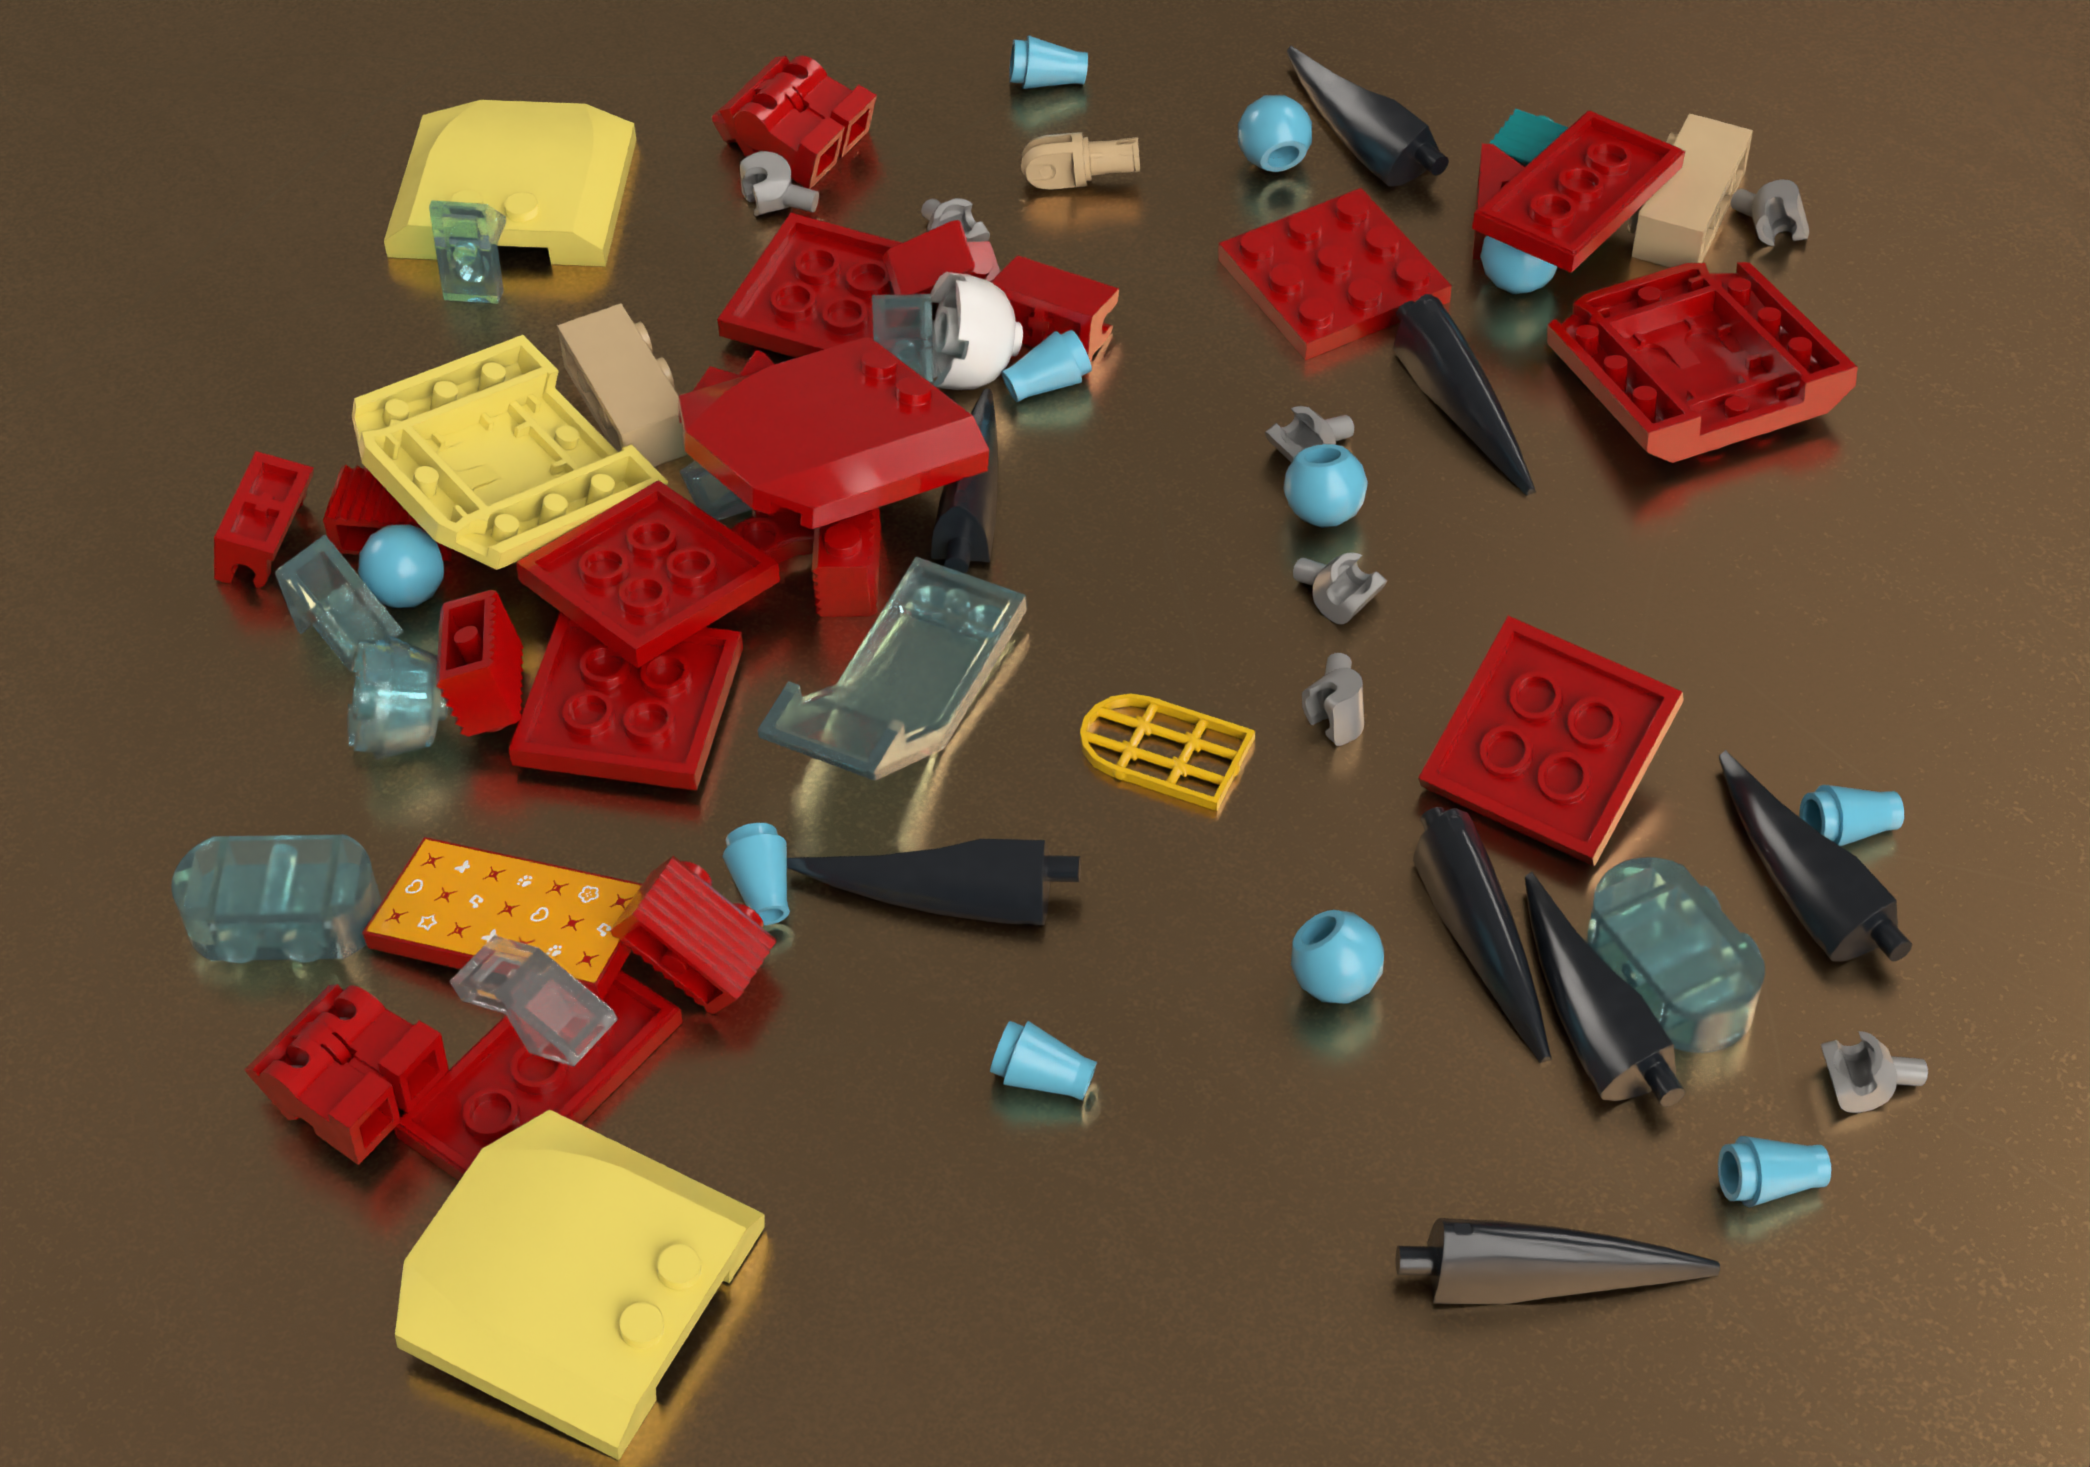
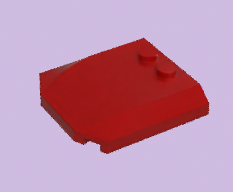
[1547,262,1858,463]
[678,336,989,529]

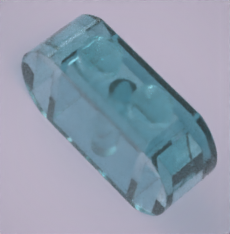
[171,835,382,963]
[1587,857,1765,1053]

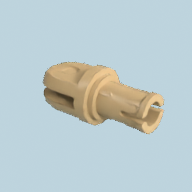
[1020,132,1140,190]

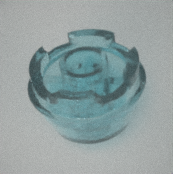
[347,634,448,760]

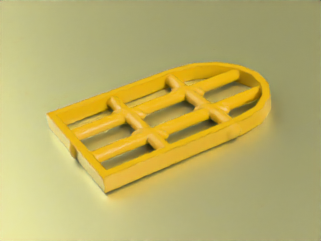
[1080,693,1255,811]

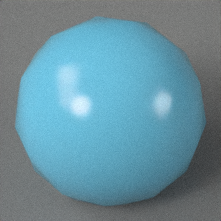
[1238,95,1312,172]
[1480,235,1557,294]
[1283,444,1368,528]
[358,525,444,608]
[1291,910,1384,1004]

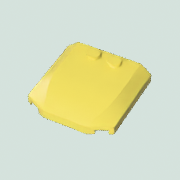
[384,100,637,267]
[351,335,668,570]
[395,1110,765,1461]

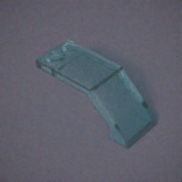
[757,557,1027,781]

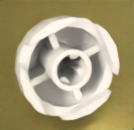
[922,272,1023,390]

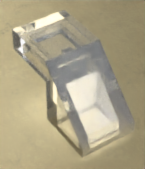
[450,935,618,1067]

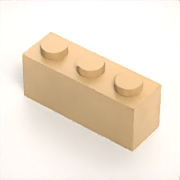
[1627,113,1753,268]
[557,303,688,467]

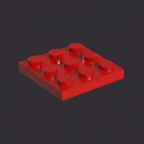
[1218,188,1452,361]
[717,213,922,358]
[516,480,780,668]
[508,612,743,791]
[1418,615,1684,867]

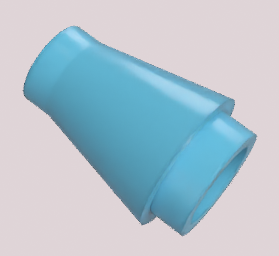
[1009,35,1088,89]
[1001,330,1092,402]
[1799,785,1904,846]
[722,823,790,925]
[990,1021,1097,1101]
[1718,1136,1831,1207]

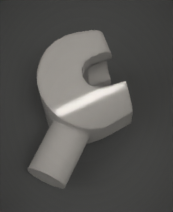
[740,151,819,216]
[1731,179,1809,246]
[921,198,990,242]
[1265,406,1354,462]
[1293,553,1387,624]
[1302,653,1364,746]
[1821,1031,1928,1113]

